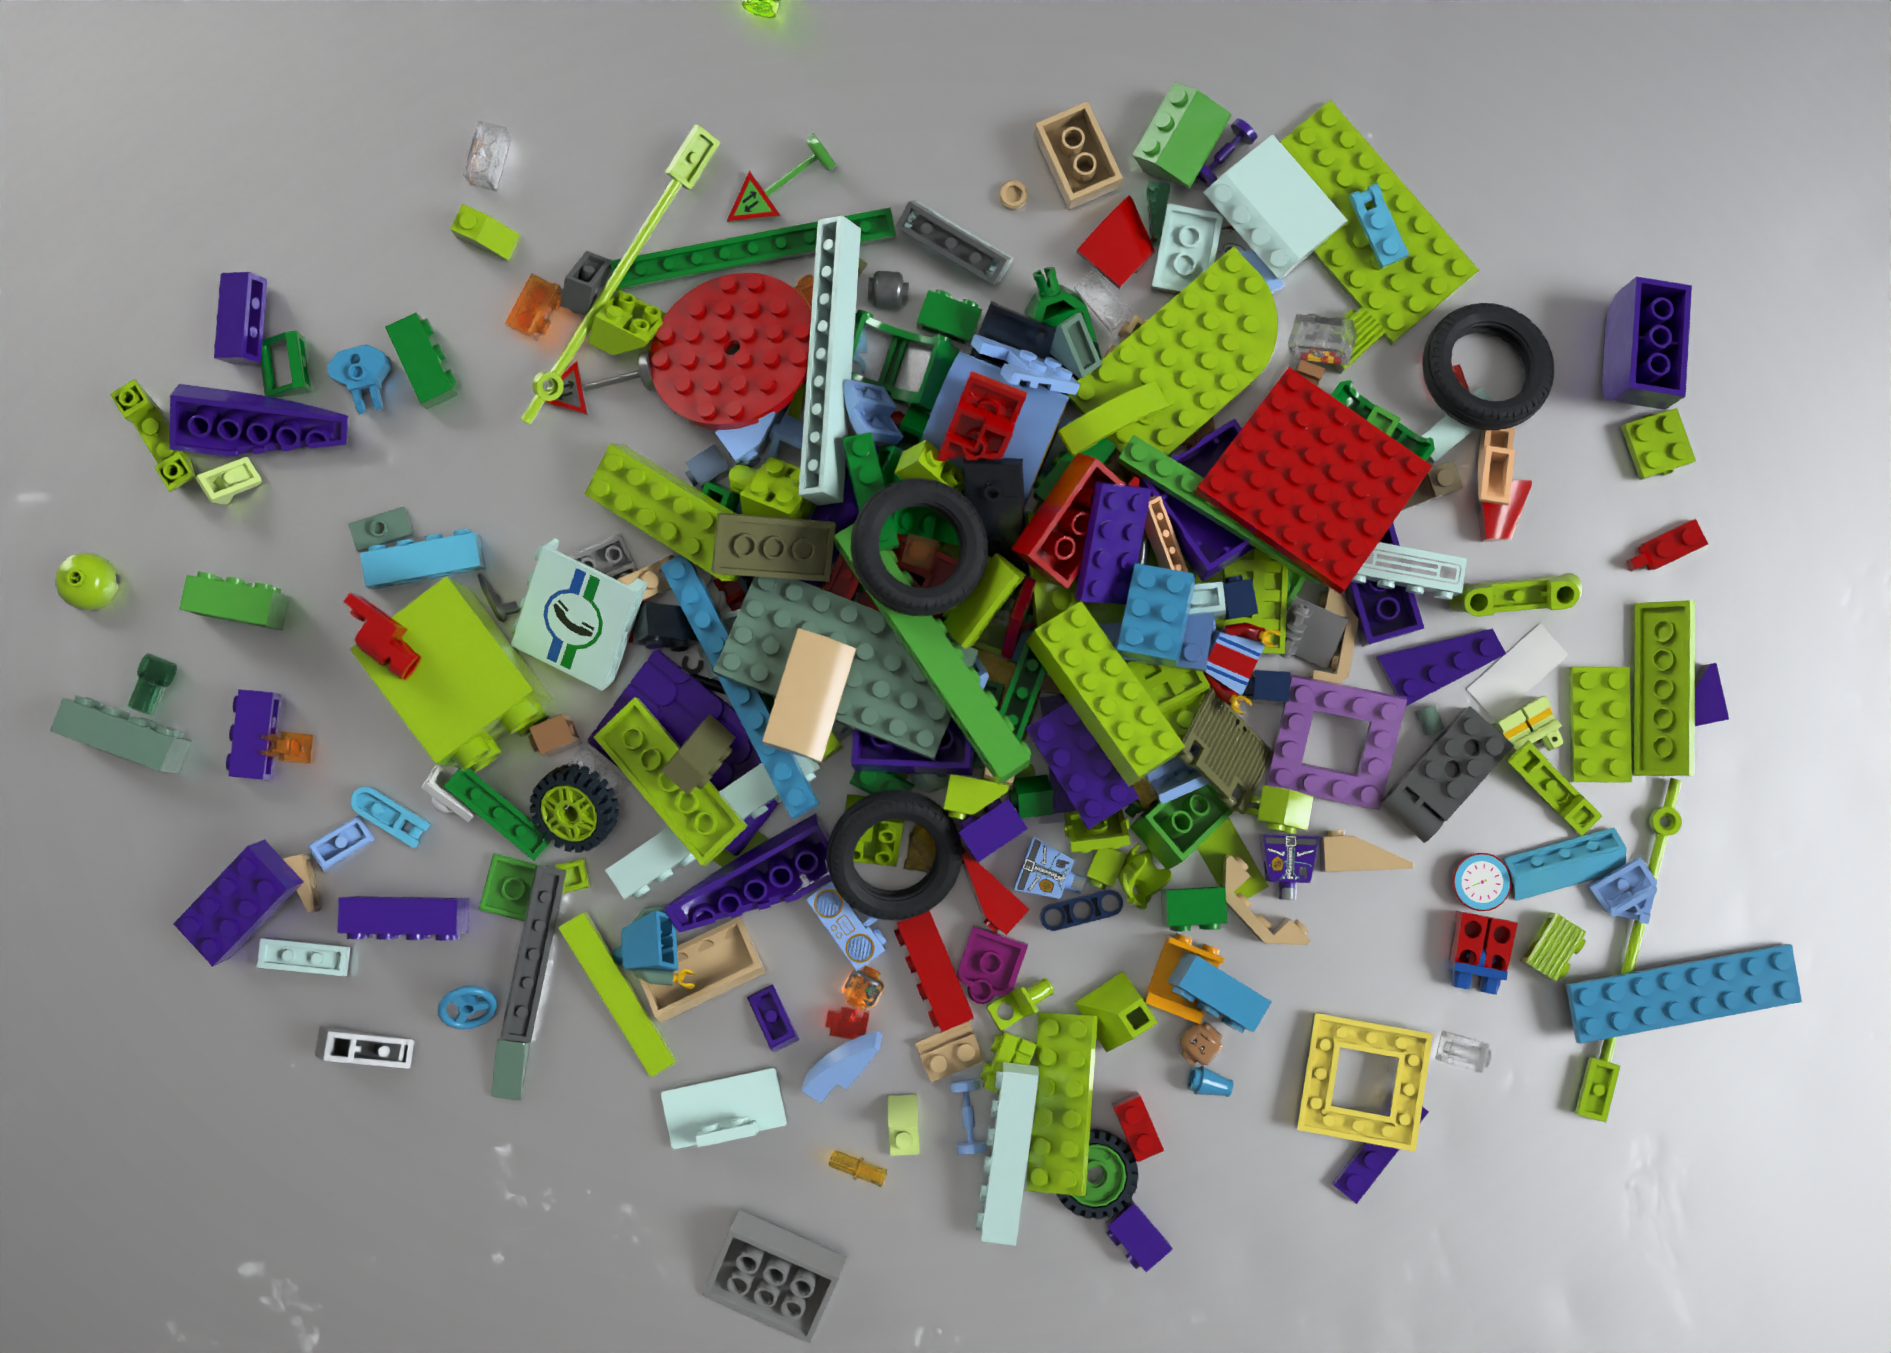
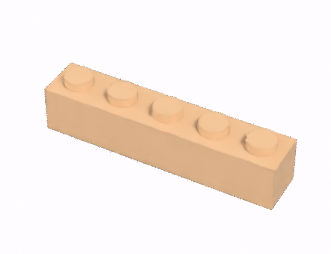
[1145,496,1189,573]

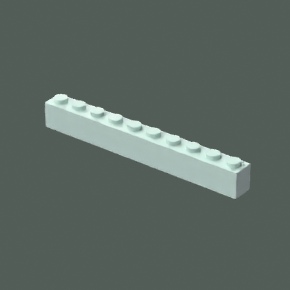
[799,215,861,506]

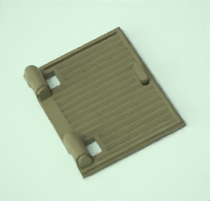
[1177,687,1273,814]

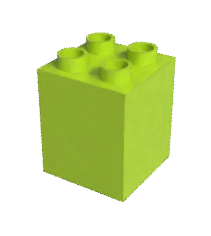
[350,576,553,773]

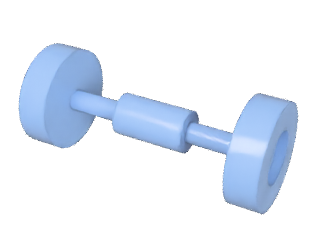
[950,1079,987,1155]

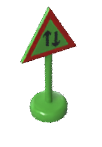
[726,133,837,222]

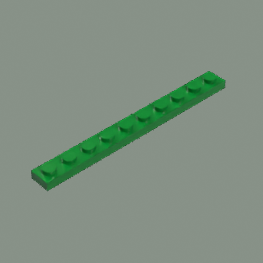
[610,207,896,291]

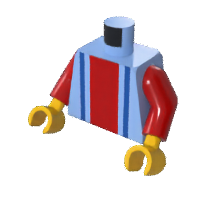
[1203,622,1281,715]

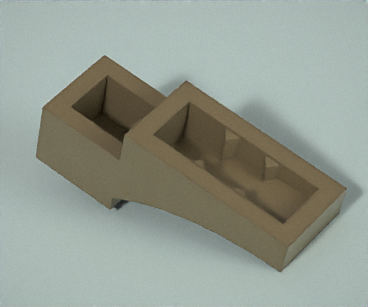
[1401,460,1463,511]

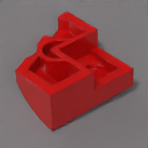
[1478,480,1532,542]

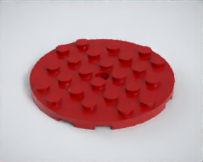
[649,273,811,430]

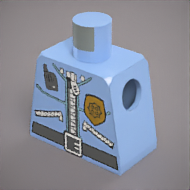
[1013,837,1086,899]

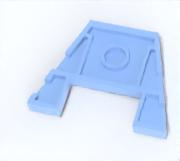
[971,334,1080,395]

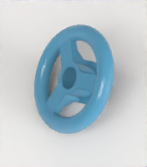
[437,986,497,1029]

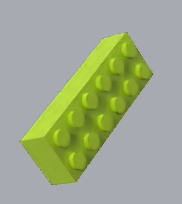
[584,443,740,581]
[1026,601,1185,787]

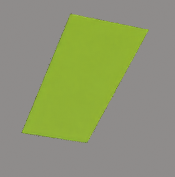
[1197,817,1269,899]

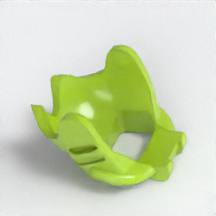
[1118,843,1172,910]

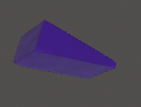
[747,984,800,1052]

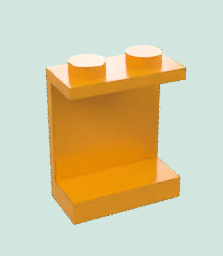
[1143,933,1225,1024]

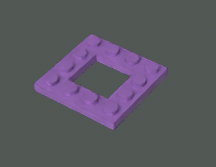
[1265,674,1407,810]

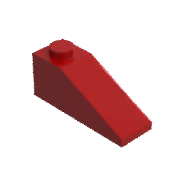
[962,848,1030,935]

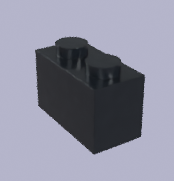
[632,602,699,652]

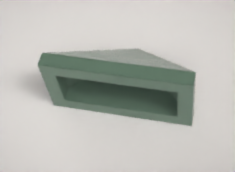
[1050,312,1102,378]

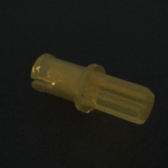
[828,1150,888,1187]

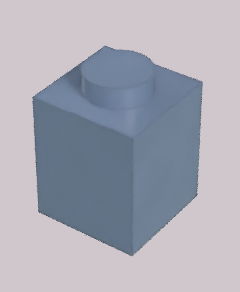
[685,444,731,490]

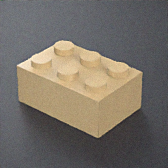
[1034,101,1123,210]

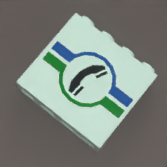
[511,538,648,691]

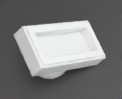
[421,764,476,822]

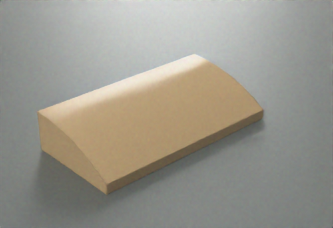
[762,628,856,762]
[640,916,766,1023]

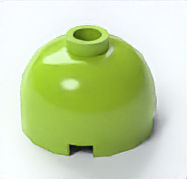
[55,553,118,610]

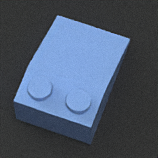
[715,402,791,468]

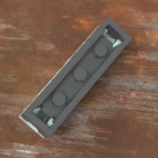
[895,200,1013,285]

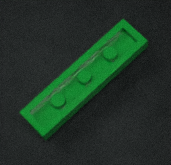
[842,432,899,551]
[443,768,553,861]

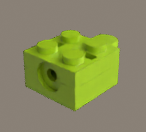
[729,456,817,520]

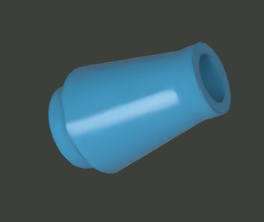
[1187,1066,1233,1097]

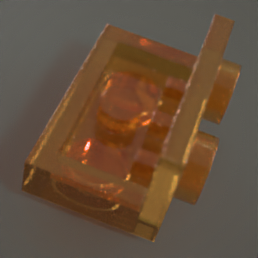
[505,273,563,341]

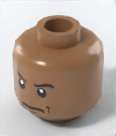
[1180,1021,1223,1066]

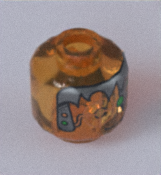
[842,965,885,1011]

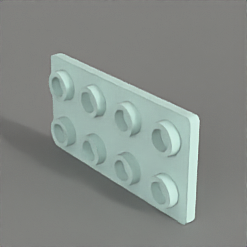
[661,1068,787,1150]

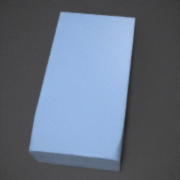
[308,815,375,873]

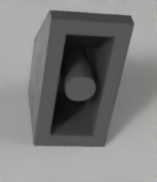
[560,251,611,316]

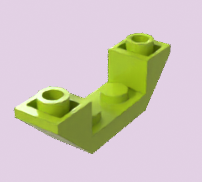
[110,379,196,492]

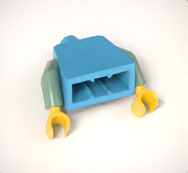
[613,904,696,989]

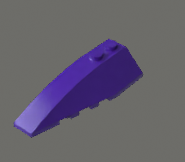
[169,384,349,457]

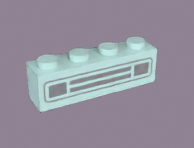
[1351,542,1468,600]

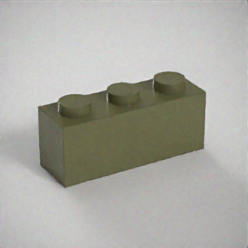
[661,714,736,795]

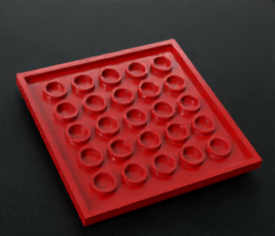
[1195,367,1433,595]

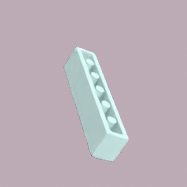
[976,1062,1039,1246]

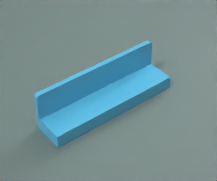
[1504,827,1627,901]

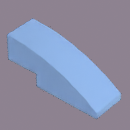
[802,1031,883,1103]

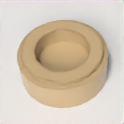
[999,180,1028,211]

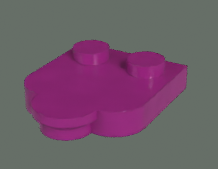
[958,925,1028,1004]

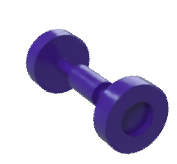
[1196,118,1258,188]

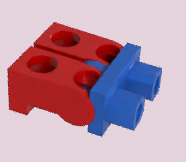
[1448,911,1518,995]

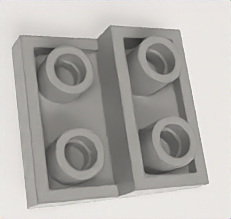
[568,533,638,580]

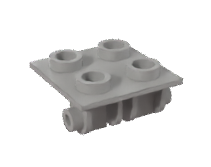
[1280,596,1348,669]

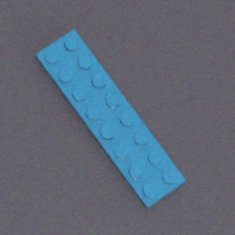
[1566,944,1802,1044]

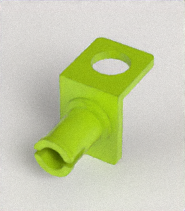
[986,978,1054,1031]

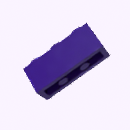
[214,272,267,364]
[226,689,281,780]

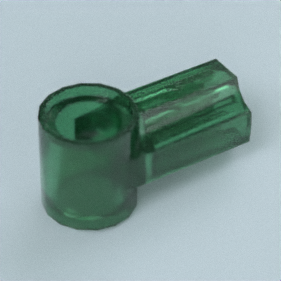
[127,653,177,715]

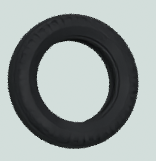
[1422,303,1554,430]
[851,478,988,616]
[827,790,962,920]

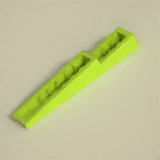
[558,912,676,1077]

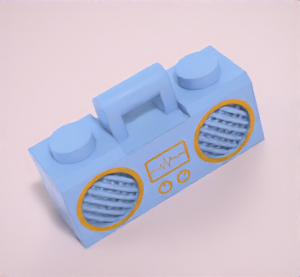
[806,881,887,971]

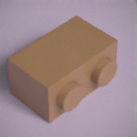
[528,714,582,757]

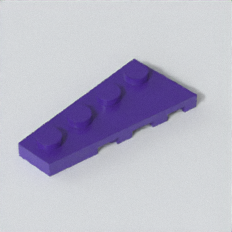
[1376,629,1506,706]

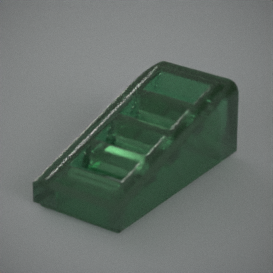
[1146,180,1171,246]

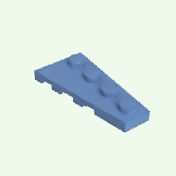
[1099,612,1215,672]

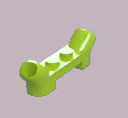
[1447,573,1582,617]

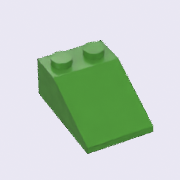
[1130,783,1234,870]

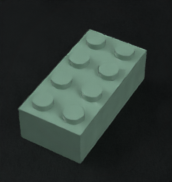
[50,695,192,773]

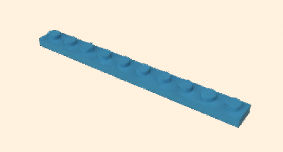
[660,554,820,819]

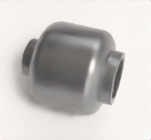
[868,271,909,309]

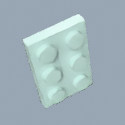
[1151,203,1223,294]

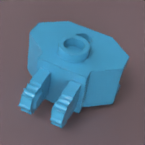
[327,345,392,414]

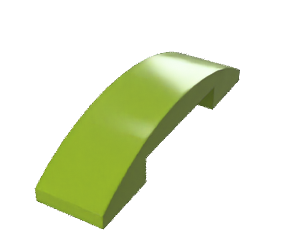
[1057,381,1170,457]
[1507,740,1603,836]

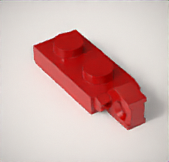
[1626,519,1708,571]

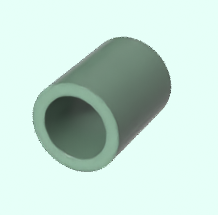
[1417,704,1445,735]

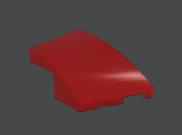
[1076,195,1155,289]
[937,371,1027,461]

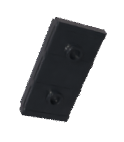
[970,301,1099,394]
[962,458,1025,567]

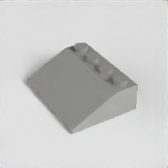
[702,1209,847,1343]

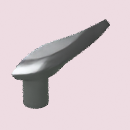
[478,573,519,623]

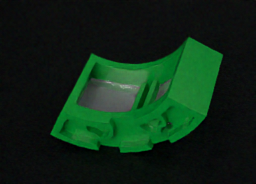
[851,310,960,413]

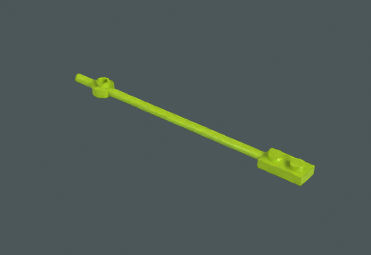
[520,125,721,425]
[1575,778,1682,1123]

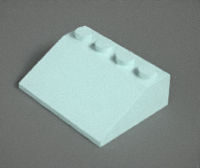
[1203,134,1348,279]

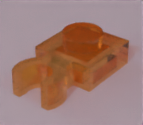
[260,732,313,764]

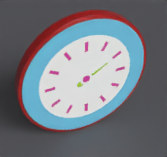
[1452,853,1511,911]

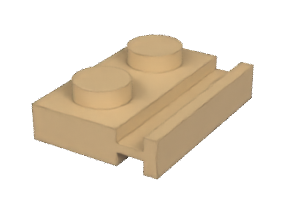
[915,1021,985,1083]

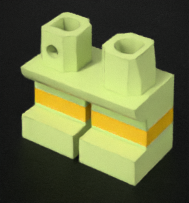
[1492,695,1564,753]

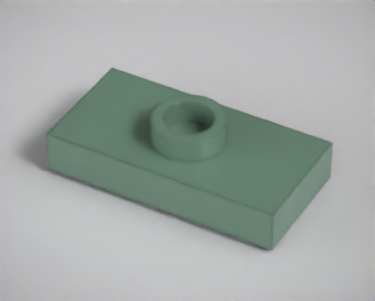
[348,507,414,552]

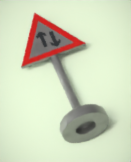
[545,351,656,415]

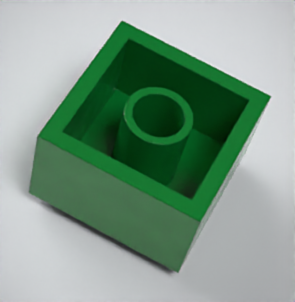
[1161,886,1228,932]

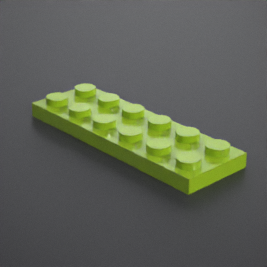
[1634,600,1695,776]
[594,697,748,866]
[1026,1012,1098,1196]

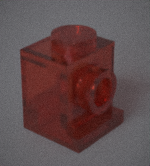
[825,1006,870,1040]

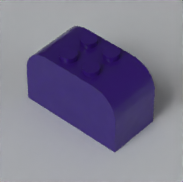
[1602,276,1692,410]

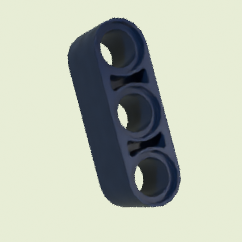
[1039,890,1123,931]

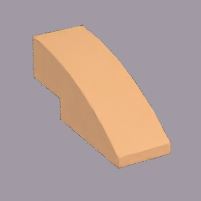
[1478,427,1515,506]

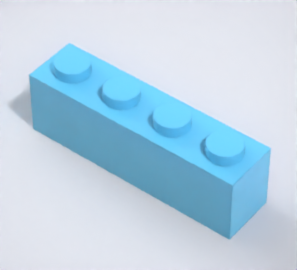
[360,529,486,590]

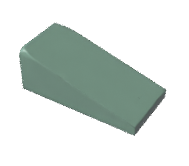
[491,1038,529,1101]

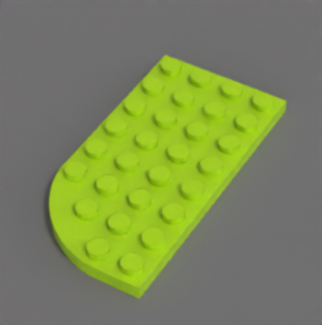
[1064,246,1278,478]

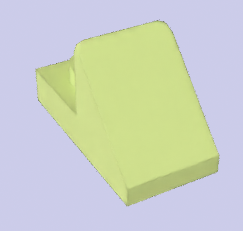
[196,457,262,505]
[888,1094,920,1156]

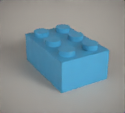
[1117,563,1196,667]
[1167,952,1272,1033]

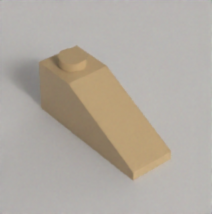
[1319,830,1413,872]

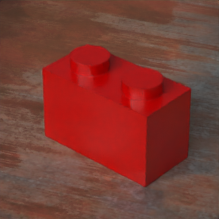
[1111,1092,1164,1163]

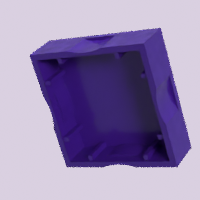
[1139,418,1255,582]

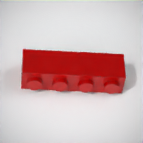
[894,910,974,1032]

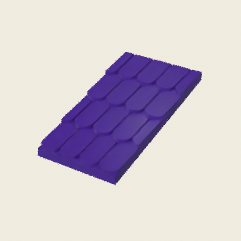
[587,649,780,856]

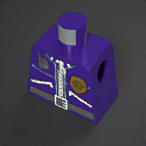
[1259,834,1319,900]

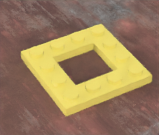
[1297,1013,1433,1152]

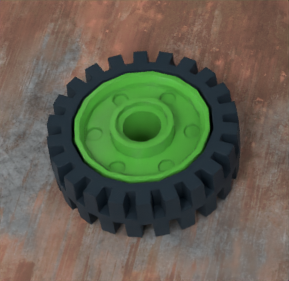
[1056,1129,1139,1219]

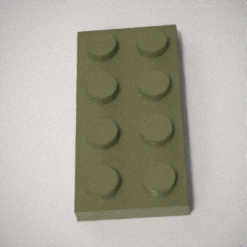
[711,512,836,582]

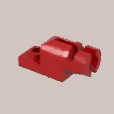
[343,592,421,680]

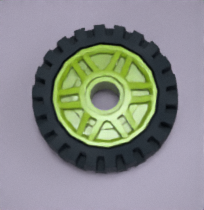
[529,764,619,853]

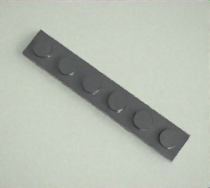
[500,865,566,1043]

